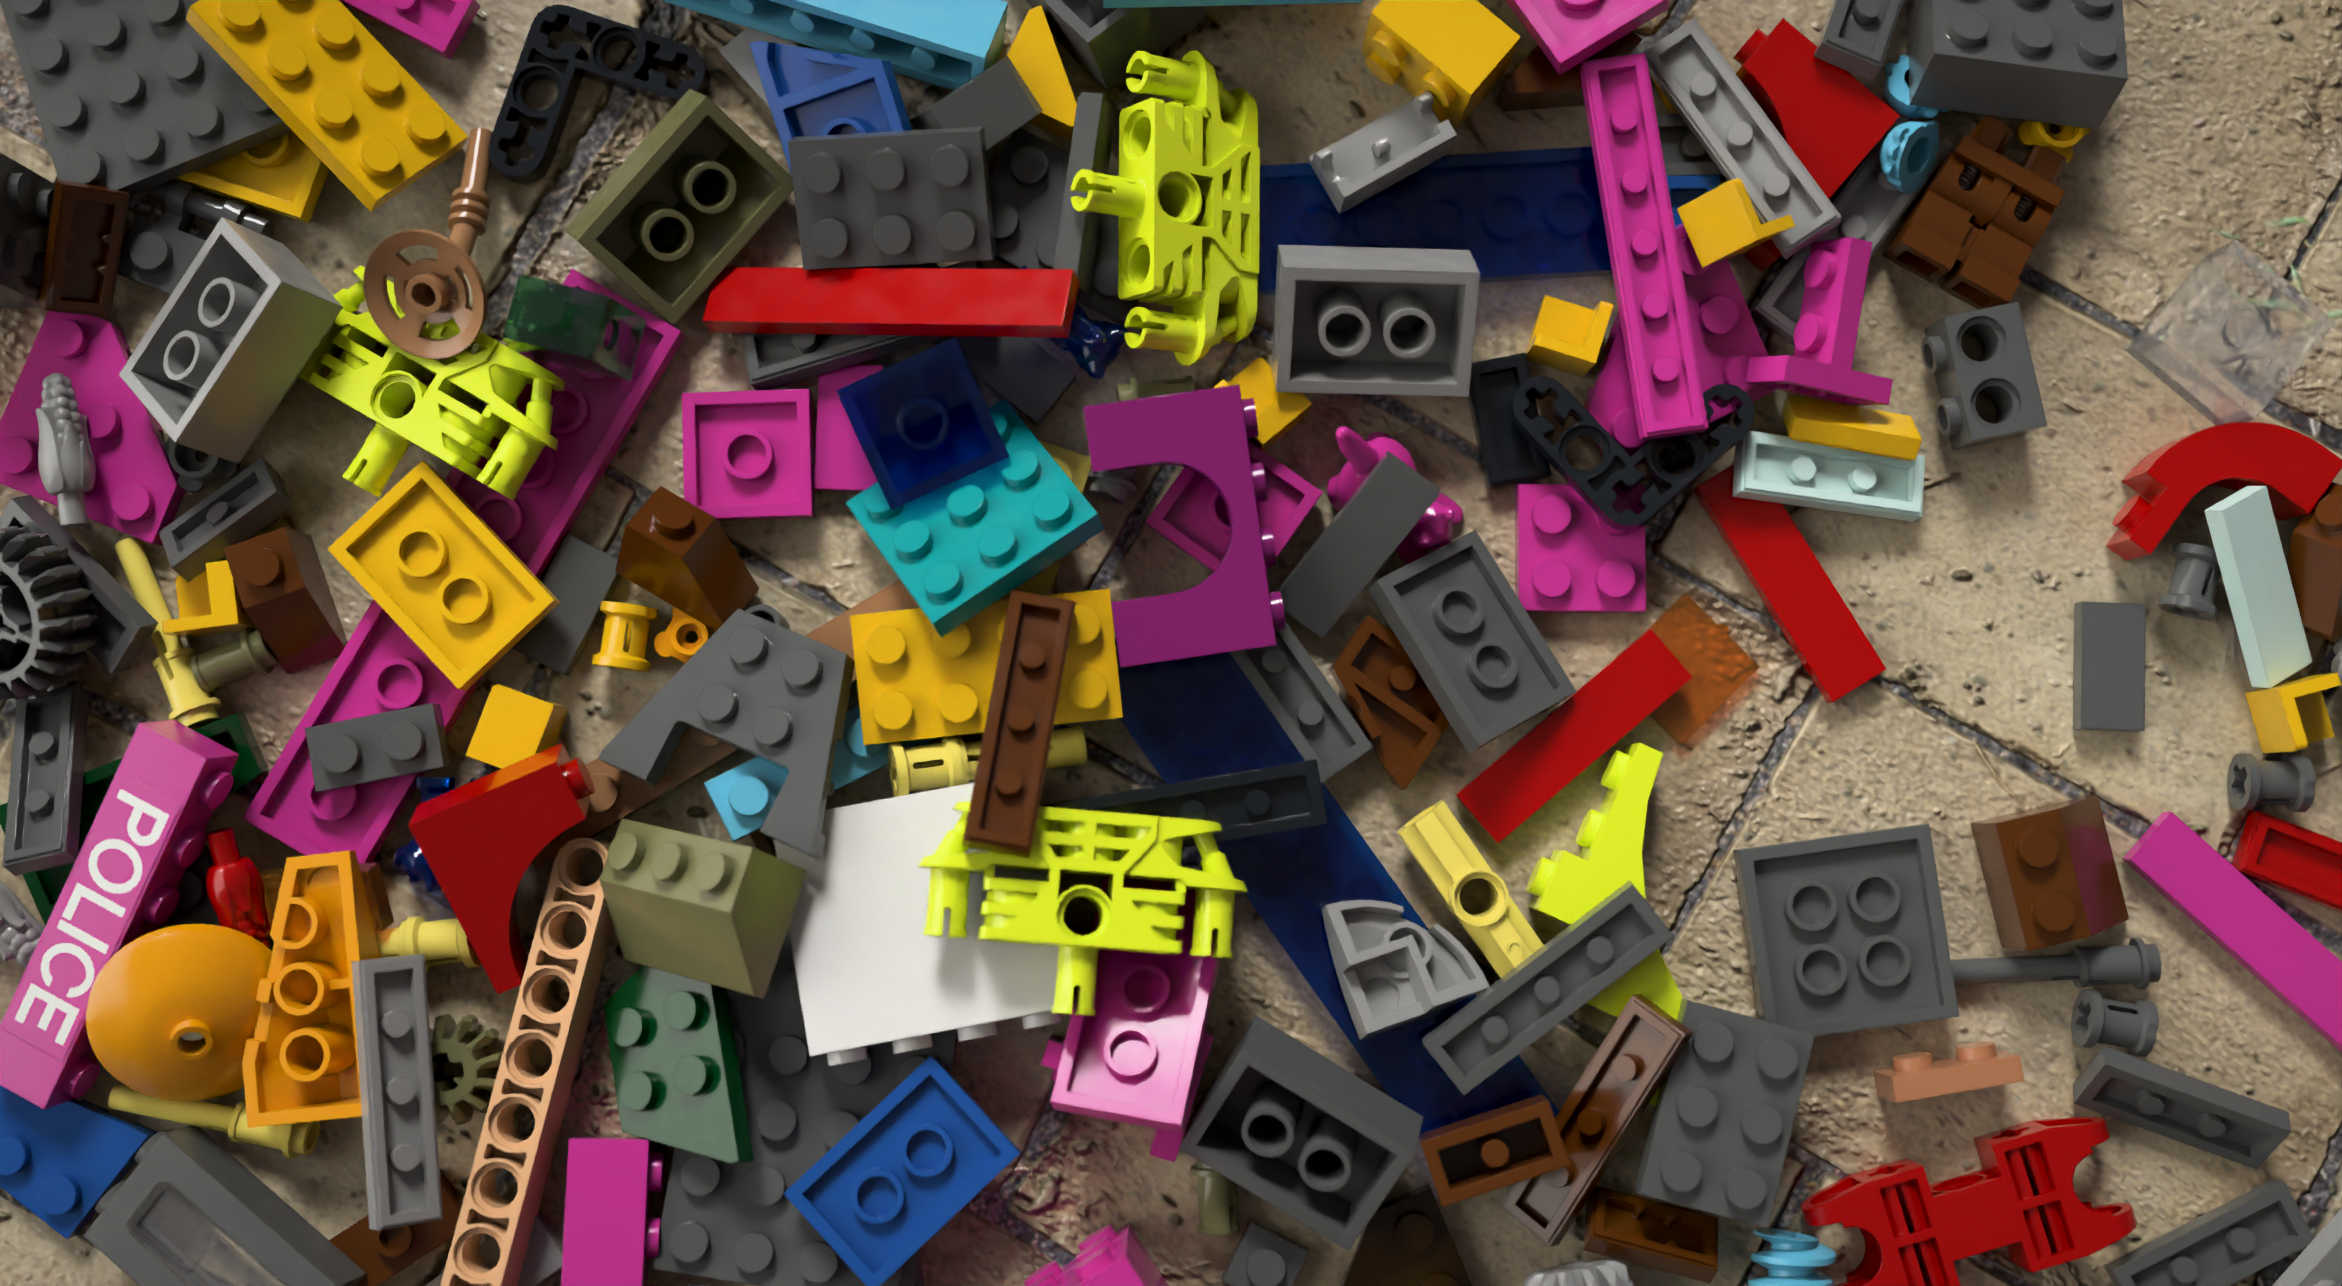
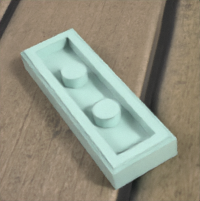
[1732,431,1925,522]
[2204,486,2312,688]

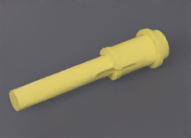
[114,537,221,730]
[108,1084,320,1159]

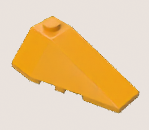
[242,850,381,1128]

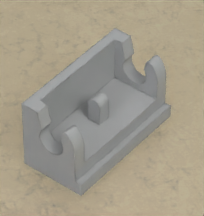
[1308,91,1457,215]

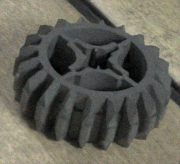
[0,526,99,701]

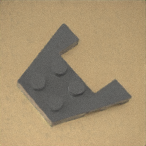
[598,608,855,860]

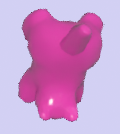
[1327,426,1463,564]

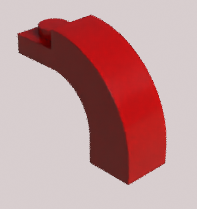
[2106,422,2342,561]

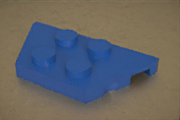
[749,40,912,268]

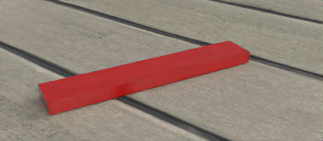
[702,267,1080,338]

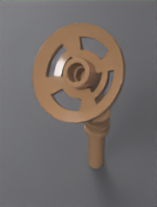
[363,128,492,359]

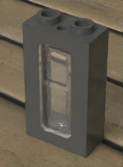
[83,1125,367,1286]

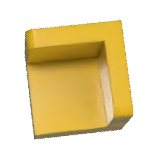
[1677,178,1795,268]
[1525,295,1614,377]
[1213,358,1312,451]
[162,560,257,639]
[2245,672,2342,753]
[466,684,569,769]

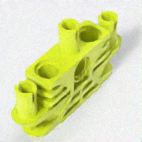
[1071,50,1260,366]
[298,265,565,501]
[917,802,1248,1016]

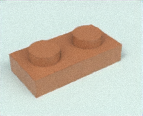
[1873,1041,2025,1103]

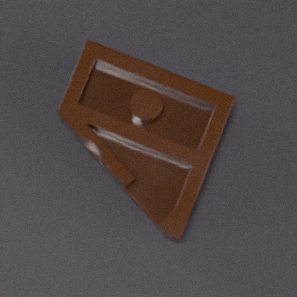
[1329,615,1450,790]

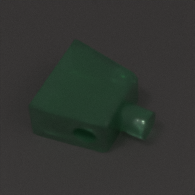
[503,275,646,382]

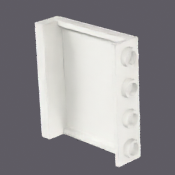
[774,783,1073,1066]

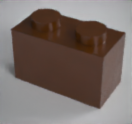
[1419,1094,1570,1207]

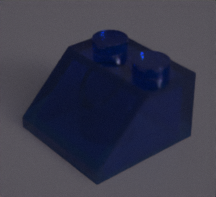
[836,336,1010,510]

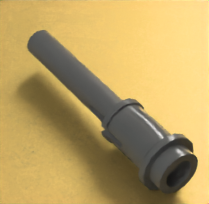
[1951,938,2161,990]

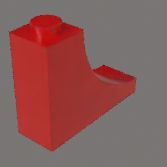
[1733,18,1900,272]
[408,743,595,994]

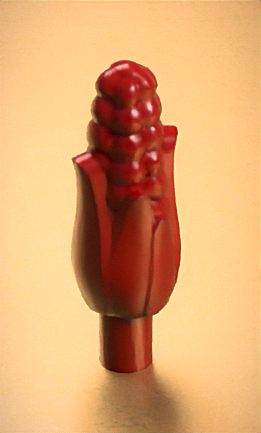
[206,827,271,948]

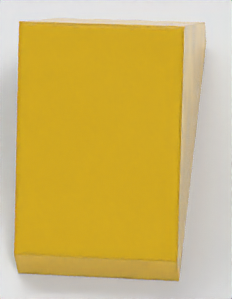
[1007,5,1077,142]

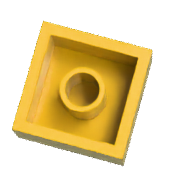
[1361,0,1521,131]

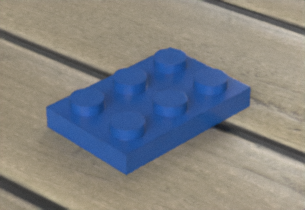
[783,1055,1021,1286]

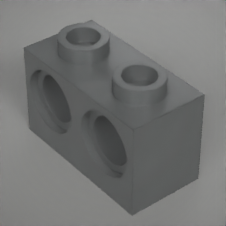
[1921,302,2047,451]

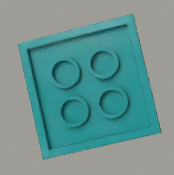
[845,399,1105,637]

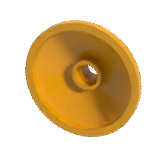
[86,924,272,1102]

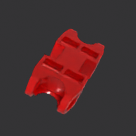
[1800,1117,2138,1286]

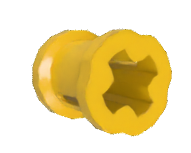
[592,601,659,673]

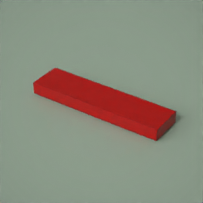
[1692,464,1886,703]
[1455,629,1693,844]

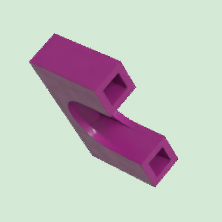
[1083,385,1286,667]

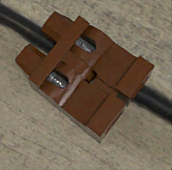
[1882,115,2066,310]

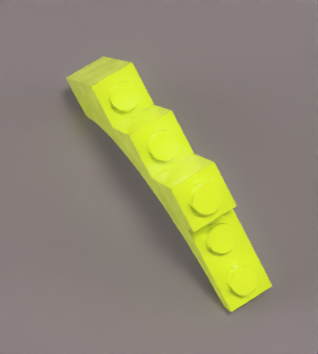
[1526,743,1683,1106]

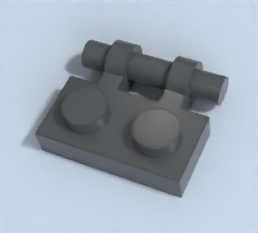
[117,179,274,295]

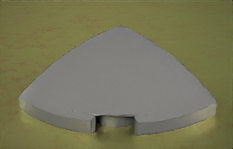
[1322,900,1490,1040]

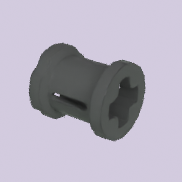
[2157,543,2221,621]
[2227,753,2316,812]
[2071,989,2159,1057]

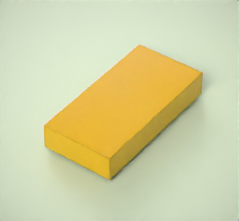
[1781,394,1922,461]

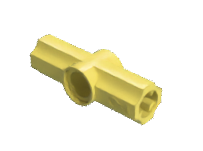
[1396,800,1544,979]

